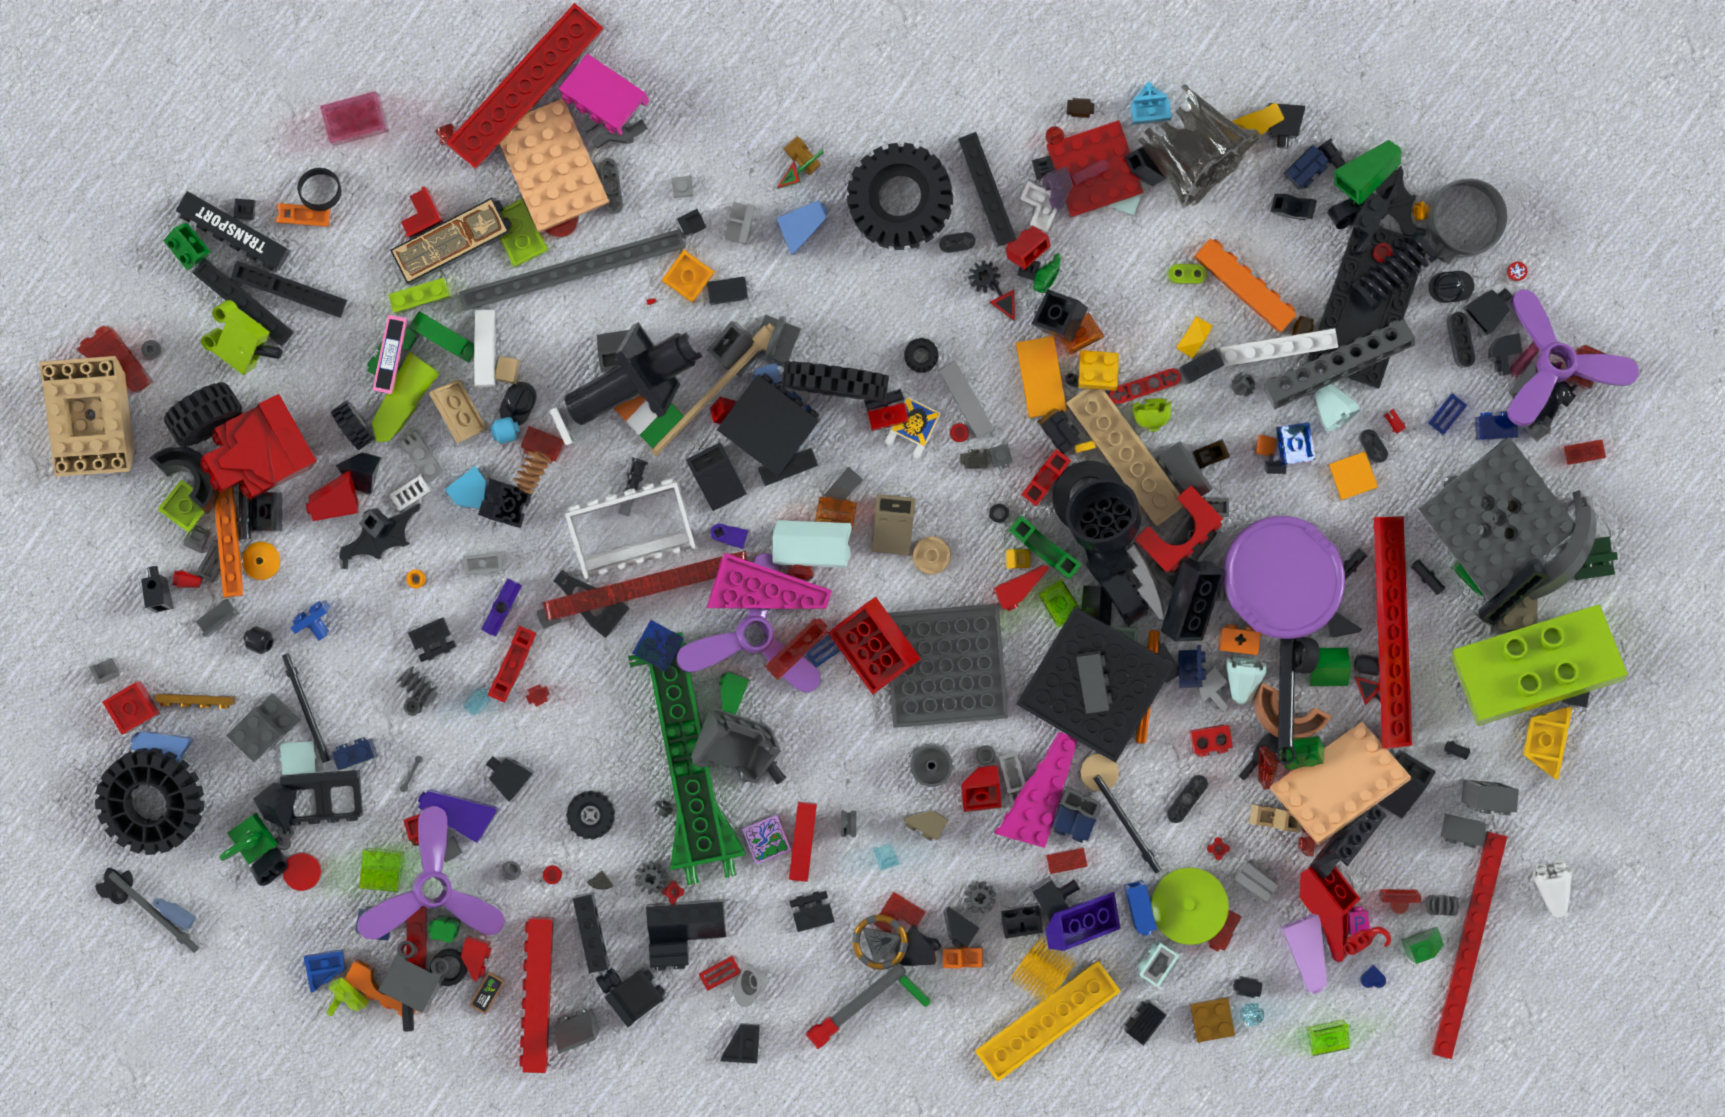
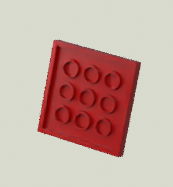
[1046,120,1144,218]

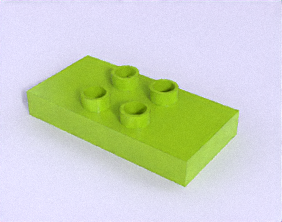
[1451,604,1628,727]

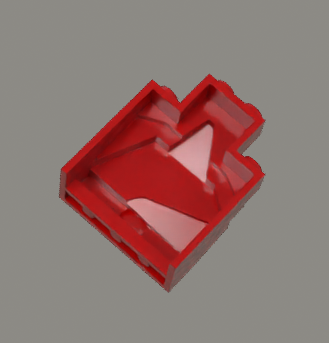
[200,394,317,500]

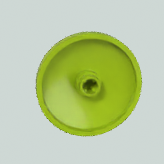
[1151,868,1229,945]

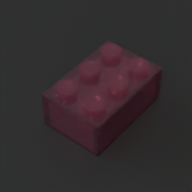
[320,91,390,146]

